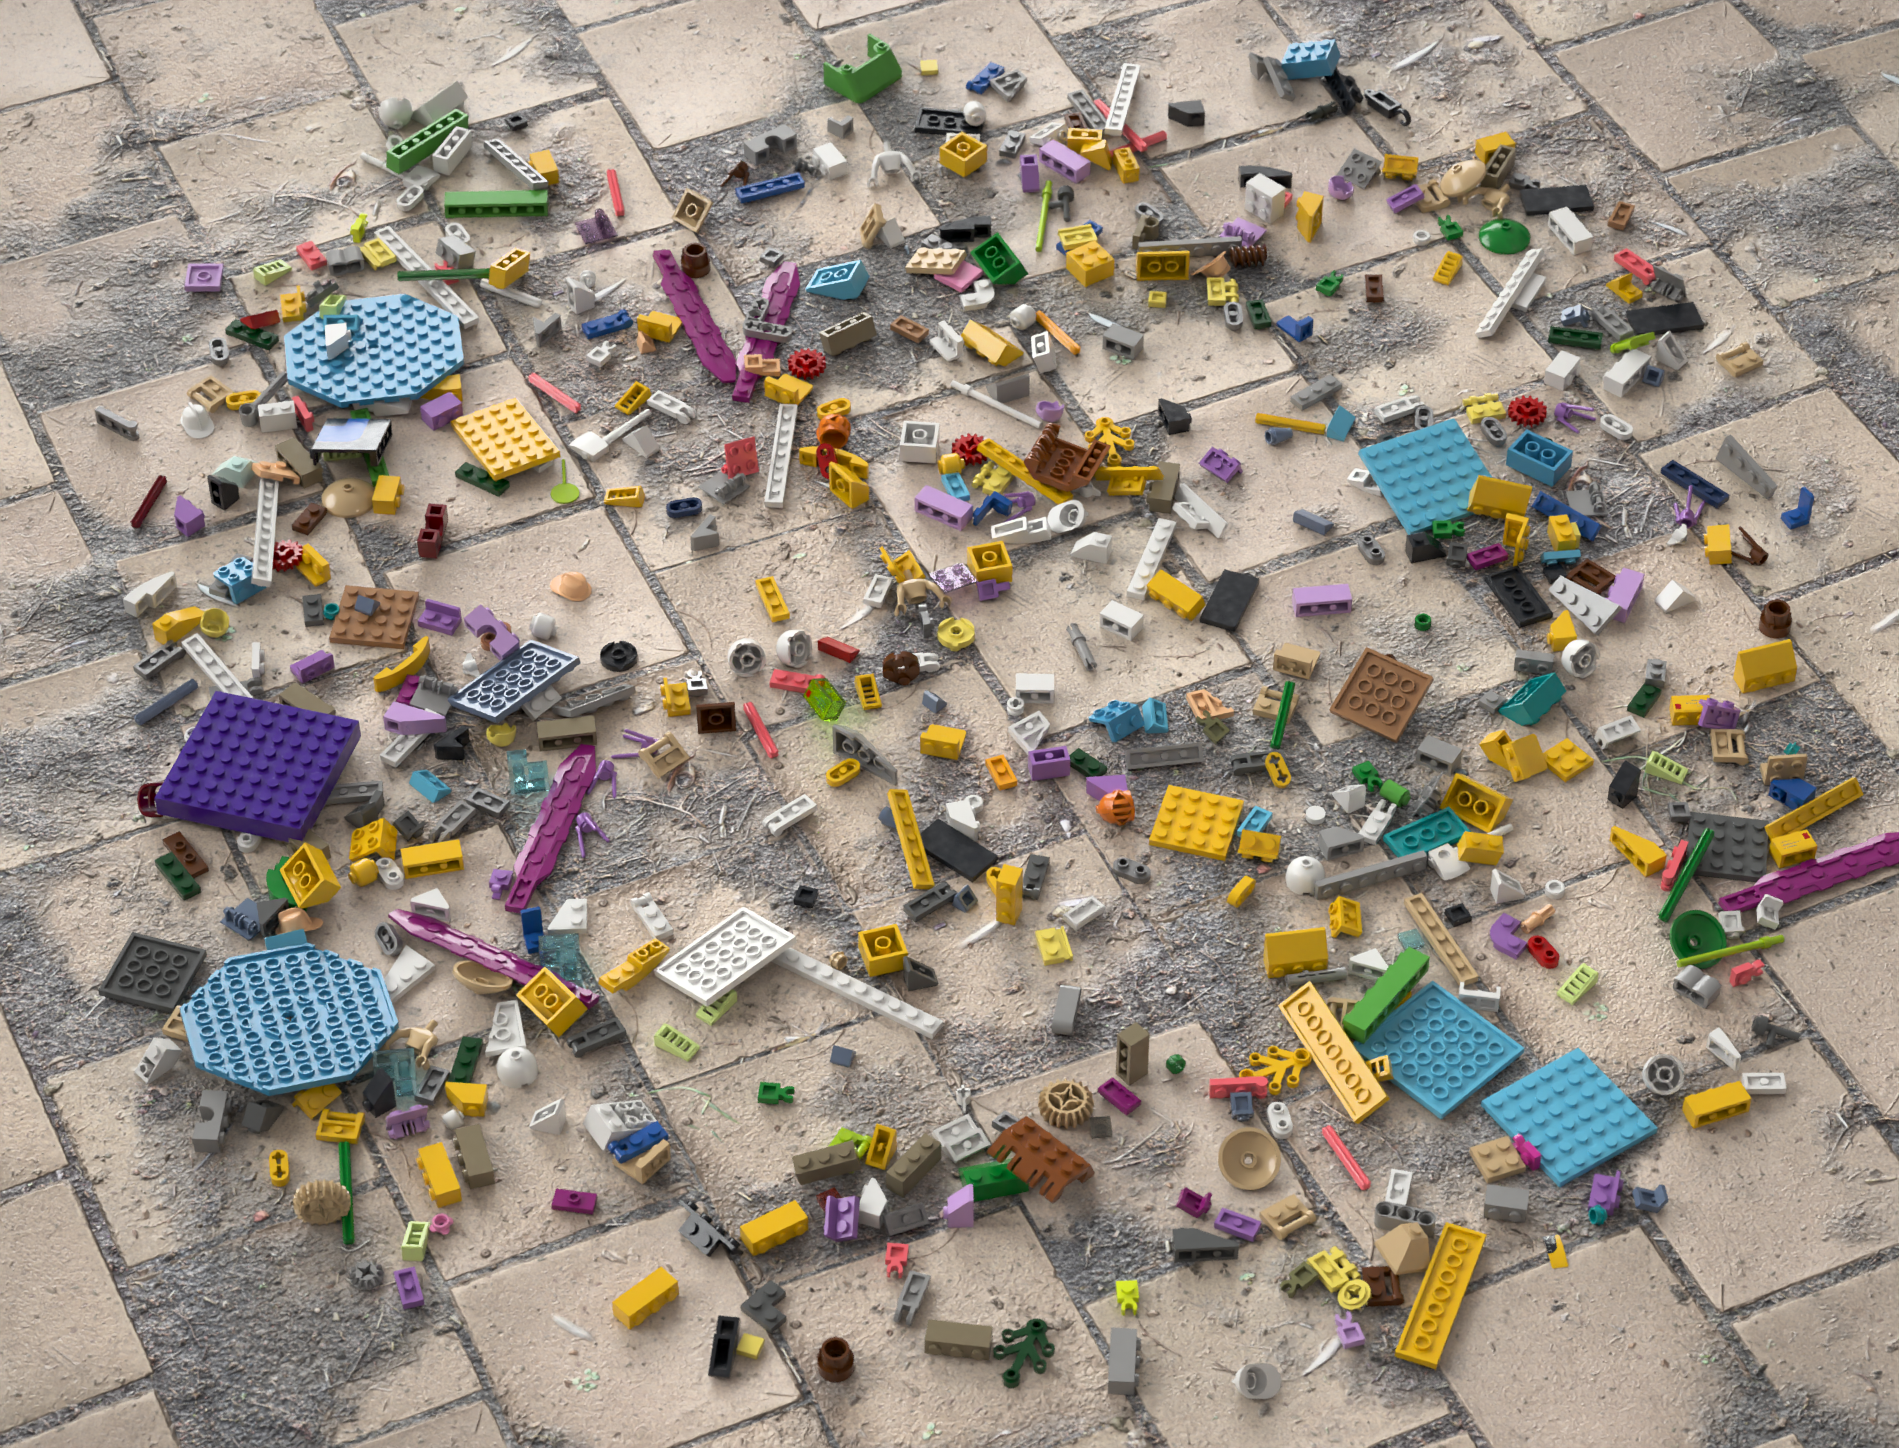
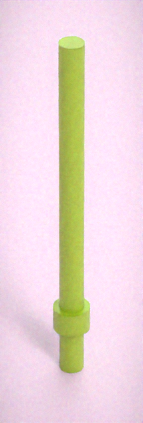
[1035,180,1053,252]
[1676,935,1785,968]

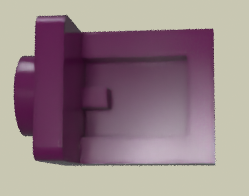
[1176,1187,1212,1218]

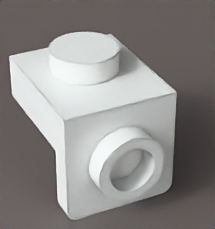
[1757,894,1783,929]
[1719,911,1745,939]

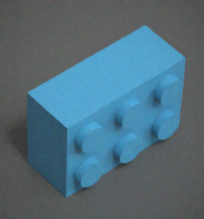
[1281,39,1341,80]
[1506,429,1573,487]

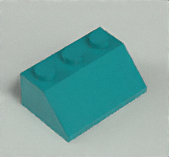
[1498,672,1567,726]

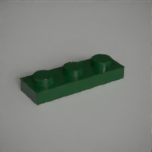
[225,319,279,351]
[1548,326,1603,350]
[455,462,510,497]
[154,852,201,901]
[448,1036,483,1083]

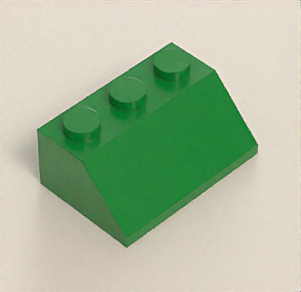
[970,232,1028,284]
[958,1158,1029,1202]

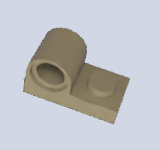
[1132,214,1159,250]

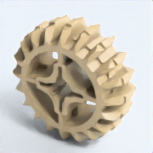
[1038,1077,1094,1130]
[293,1179,351,1226]

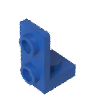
[1276,315,1314,343]
[1781,486,1814,530]
[972,491,1013,526]
[521,907,548,954]

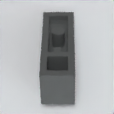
[1172,1228,1239,1262]

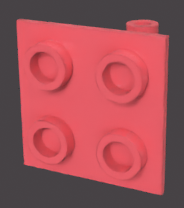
[721,436,759,479]

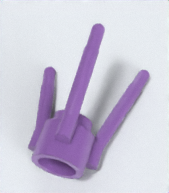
[1554,402,1596,434]
[1674,485,1706,528]
[1003,491,1036,523]
[611,729,659,759]
[587,760,617,798]
[575,812,610,858]

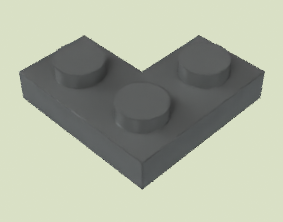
[740,1280,786,1334]

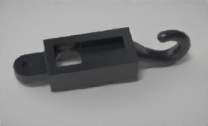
[1364,89,1411,126]

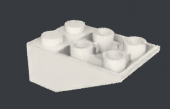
[583,1100,657,1151]

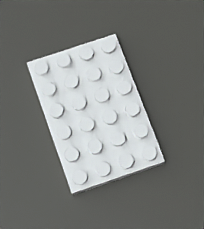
[654,907,797,1007]

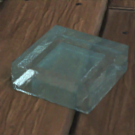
[1398,929,1424,951]

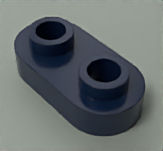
[666,497,702,518]

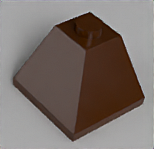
[696,702,736,734]

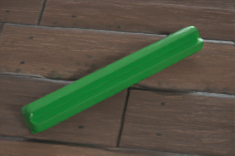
[1270,681,1295,750]

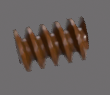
[1230,244,1267,268]

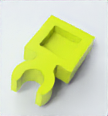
[350,213,368,243]
[1116,1280,1139,1316]

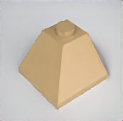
[671,188,713,233]
[1374,1222,1430,1275]

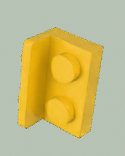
[280,285,307,323]
[296,543,331,587]
[660,677,691,717]
[1237,829,1282,862]
[1328,896,1362,938]

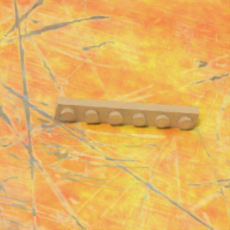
[1404,893,1479,987]

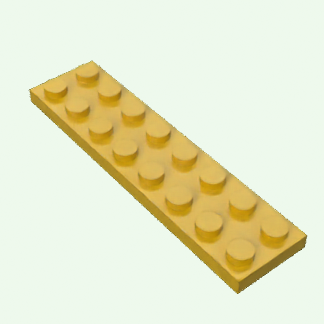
[1278,981,1390,1124]
[1394,1222,1487,1369]

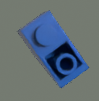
[1768,779,1817,810]

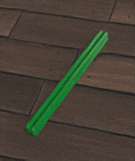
[397,268,490,281]
[1658,828,1715,922]
[338,1141,355,1245]

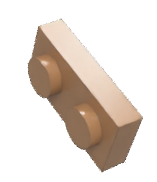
[1607,201,1635,231]
[890,315,929,343]

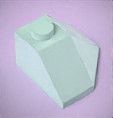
[212,456,259,488]

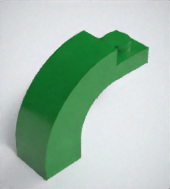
[266,856,308,911]

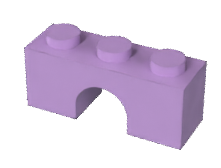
[464,604,520,661]

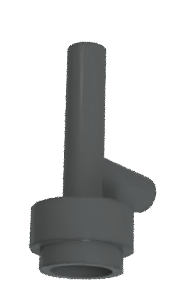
[1049,185,1074,222]
[1751,1015,1800,1049]

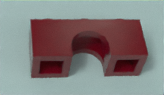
[417,503,448,559]

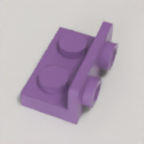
[1199,447,1243,483]
[418,599,462,636]
[290,650,335,684]
[1698,698,1741,729]
[1588,1171,1624,1216]
[824,1196,860,1242]

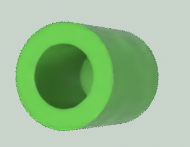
[1380,779,1411,807]

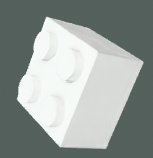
[1245,173,1286,224]
[900,421,940,463]

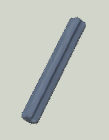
[134,679,198,726]

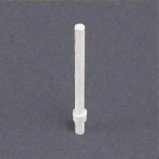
[950,380,1043,429]

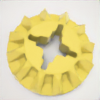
[1338,1280,1372,1312]

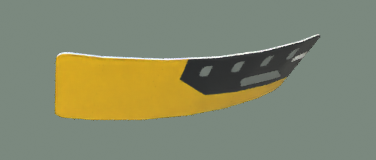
[1543,1235,1568,1269]

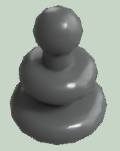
[792,158,814,173]

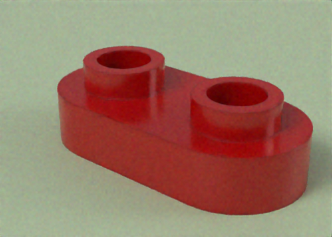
[816,443,838,479]
[1527,935,1560,969]

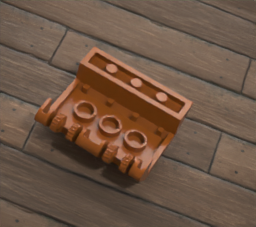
[1024,423,1111,492]
[987,1116,1095,1204]

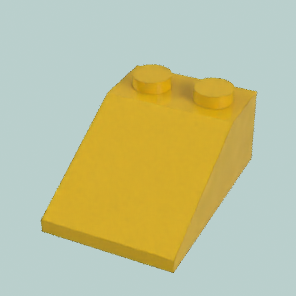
[516,967,587,1038]

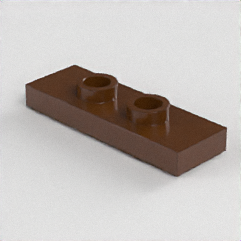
[162,831,209,879]

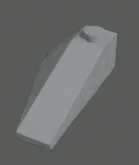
[832,724,898,786]

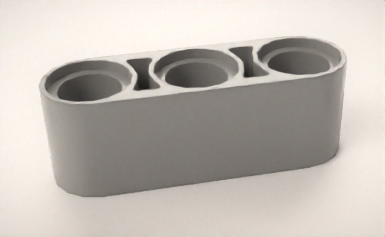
[1051,984,1081,1036]
[1374,1201,1436,1238]

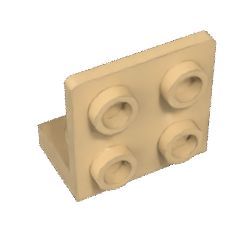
[1273,643,1320,679]
[1760,754,1808,786]
[612,1139,671,1185]

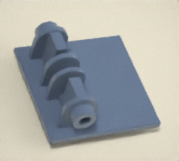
[220,898,261,941]

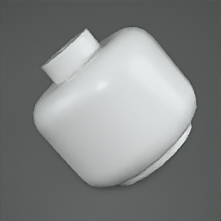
[443,1109,465,1130]

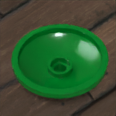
[1479,218,1531,255]
[1670,910,1727,969]

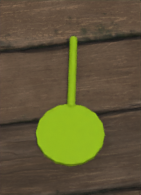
[550,459,580,504]

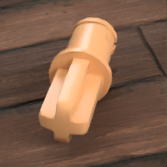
[1520,904,1555,934]

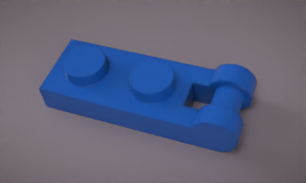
[966,62,1005,95]
[581,309,634,340]
[608,1121,669,1164]

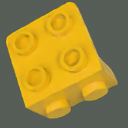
[1382,154,1419,181]
[637,311,683,343]
[764,374,813,405]
[1502,513,1531,567]
[879,546,926,584]
[920,724,966,760]
[1501,734,1547,782]
[349,817,398,862]

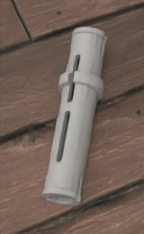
[1066,623,1097,671]
[1285,967,1347,987]

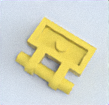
[1207,277,1239,306]
[1462,393,1506,424]
[971,461,1015,495]
[1307,1246,1361,1293]

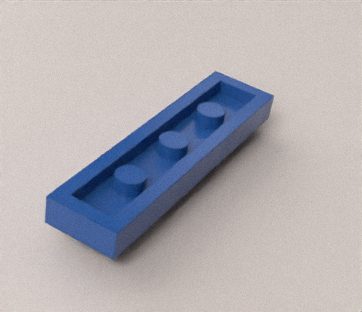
[735,172,805,204]
[1531,491,1602,541]

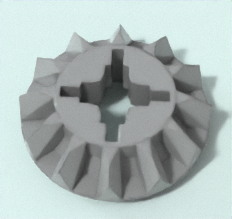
[349,1260,384,1290]

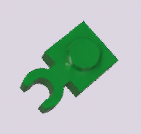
[1438,215,1464,241]
[1316,270,1344,297]
[1432,520,1465,539]
[1352,761,1383,792]
[758,1082,795,1105]

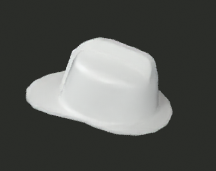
[180,402,214,439]
[1047,500,1089,533]
[1232,1363,1281,1399]

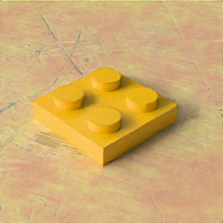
[1543,738,1594,783]

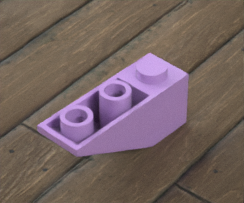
[383,701,447,735]

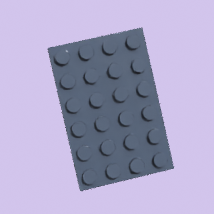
[448,640,581,723]

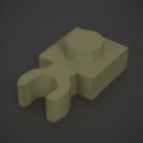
[1196,710,1230,745]
[1280,1261,1319,1298]

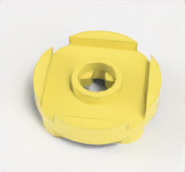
[937,617,975,652]

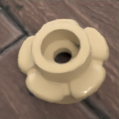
[829,951,848,970]

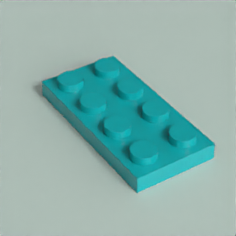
[1383,807,1471,858]

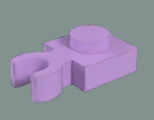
[1335,1311,1365,1349]

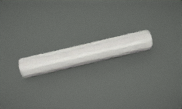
[480,278,542,308]

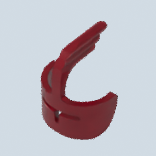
[137,782,163,817]

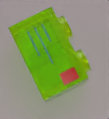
[803,678,846,721]

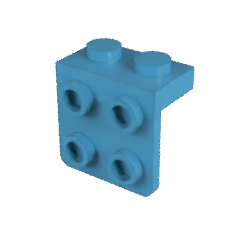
[213,557,267,604]
[1088,700,1145,742]

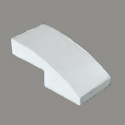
[1347,468,1383,496]

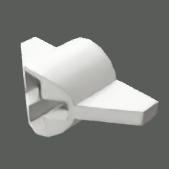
[1072,481,1101,497]
[1667,523,1687,546]
[463,653,480,678]
[956,1085,971,1113]

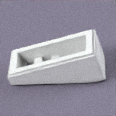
[1706,1027,1741,1071]

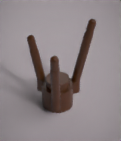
[720,160,750,187]
[1731,526,1769,565]

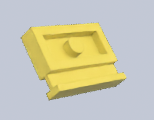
[1058,224,1098,251]
[359,238,397,270]
[1035,926,1073,966]

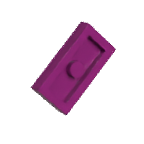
[1466,543,1508,571]
[396,674,420,708]

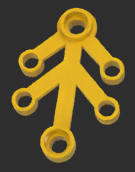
[1085,417,1134,467]
[1239,1046,1312,1095]

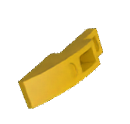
[598,938,670,994]

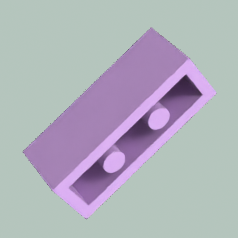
[1039,139,1090,184]
[914,485,973,531]
[1605,568,1645,623]
[1292,584,1352,617]

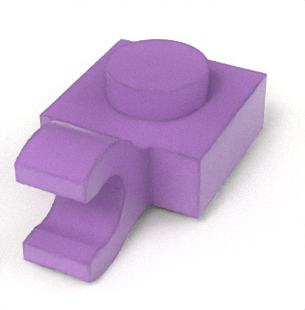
[976,579,1010,601]
[489,869,513,900]

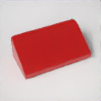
[240,310,280,329]
[818,636,860,663]

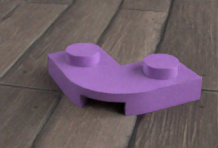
[1490,913,1527,960]

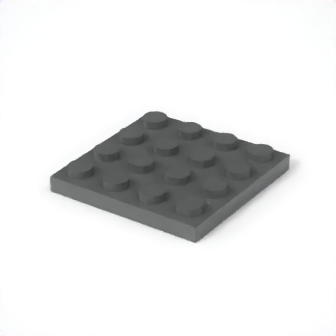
[1686,812,1769,882]
[98,932,207,1013]

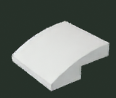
[932,1114,991,1163]

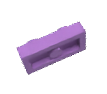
[1386,184,1425,213]
[1214,1207,1261,1242]
[393,1267,425,1310]

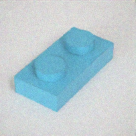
[941,472,970,501]
[1540,550,1581,566]
[1237,806,1273,837]

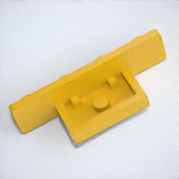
[1094,466,1164,496]

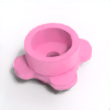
[429,1214,453,1235]

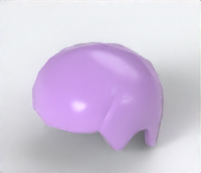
[1328,176,1354,200]
[1036,401,1065,422]

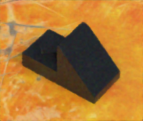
[434,725,470,760]

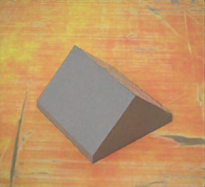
[986,373,1030,403]

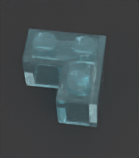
[506,749,550,795]
[538,933,582,980]
[373,1047,417,1097]

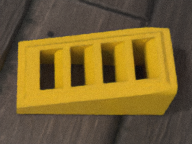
[1433,251,1463,286]
[614,381,652,416]
[604,486,645,508]
[854,673,882,710]
[1366,1055,1394,1082]

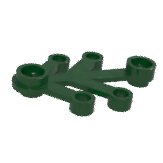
[993,1318,1055,1388]

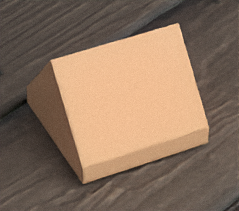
[637,331,656,354]

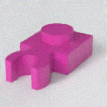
[1512,1134,1542,1171]

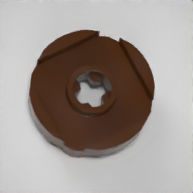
[882,651,920,686]

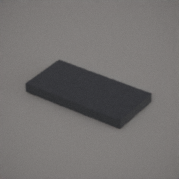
[914,107,985,139]
[1519,184,1594,216]
[1626,302,1704,336]
[1484,565,1553,628]
[1200,569,1260,632]
[920,819,998,883]

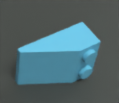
[806,260,870,300]

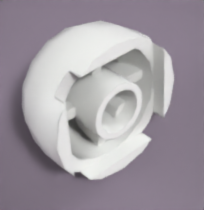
[379,97,413,129]
[776,630,812,668]
[727,638,766,677]
[1562,639,1600,678]
[1286,856,1325,895]
[497,1047,538,1088]
[1642,1054,1685,1095]

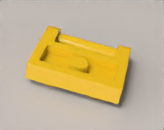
[316,1109,365,1144]

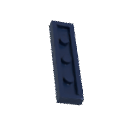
[1660,460,1730,509]

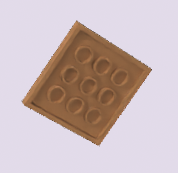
[329,585,419,649]
[1329,647,1434,743]

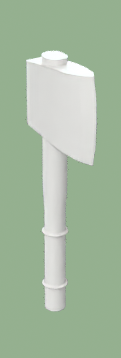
[360,153,441,191]
[568,409,651,462]
[1427,823,1513,880]

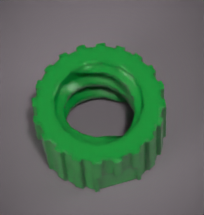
[1414,613,1432,631]
[1166,1054,1186,1074]

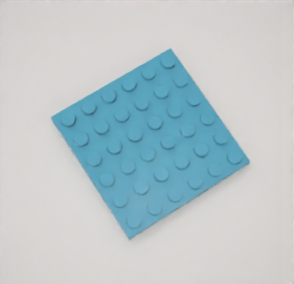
[1358,418,1492,535]
[1353,980,1524,1120]
[1481,1048,1658,1188]

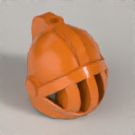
[816,414,851,449]
[1095,789,1135,825]

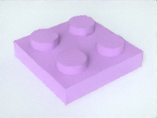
[184,264,224,292]

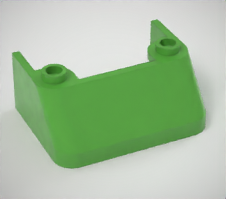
[823,33,902,103]

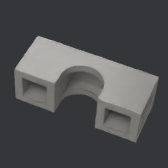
[744,124,797,166]
[193,1090,232,1153]

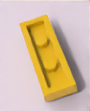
[755,576,790,623]

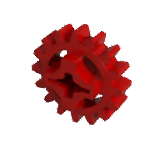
[788,348,826,380]
[1508,395,1547,428]
[952,433,987,466]
[272,540,303,572]

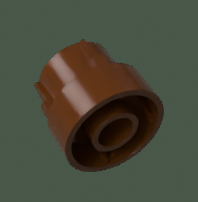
[681,242,711,279]
[1759,599,1792,639]
[817,1336,854,1382]

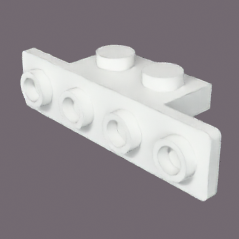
[1172,483,1228,538]

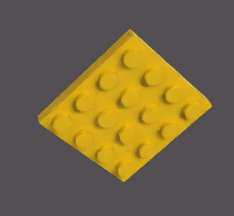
[1149,785,1244,861]

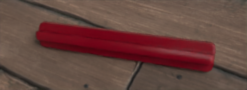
[130,475,167,528]

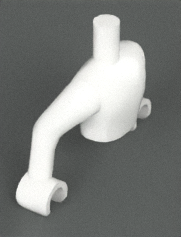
[867,141,921,188]

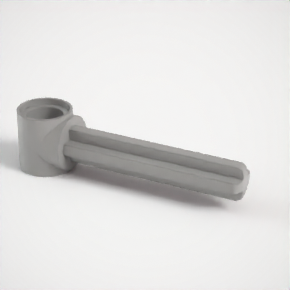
[239,372,288,427]

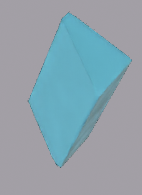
[323,315,360,332]
[1327,406,1356,441]
[1142,697,1169,733]
[409,770,452,803]
[265,929,307,950]

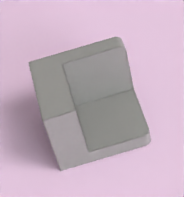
[827,115,854,139]

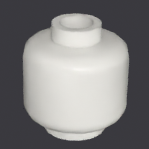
[963,101,986,126]
[1010,304,1036,330]
[529,613,558,640]

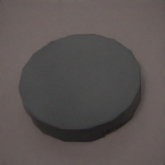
[600,641,638,672]

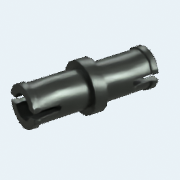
[1306,101,1338,122]

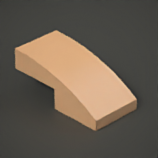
[744,354,780,376]

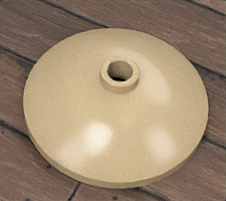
[1439,160,1487,197]
[322,478,375,518]
[453,960,513,995]
[1218,1127,1281,1190]

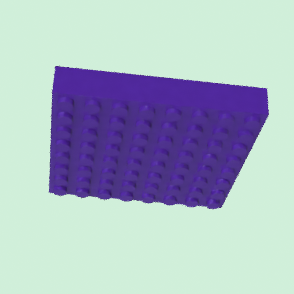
[155,691,361,842]

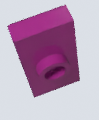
[1097,1077,1141,1116]
[551,1188,598,1215]

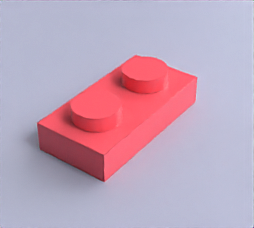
[296,240,327,271]
[292,395,315,432]

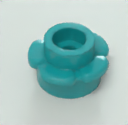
[323,603,340,620]
[1784,742,1801,755]
[1589,1205,1607,1226]

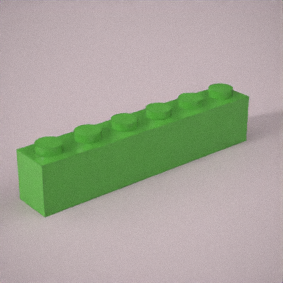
[386,109,468,175]
[444,190,549,218]
[1342,947,1430,1044]

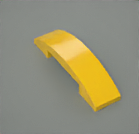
[799,446,869,479]
[373,636,430,692]

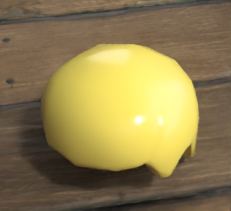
[200,608,230,638]
[486,723,516,747]

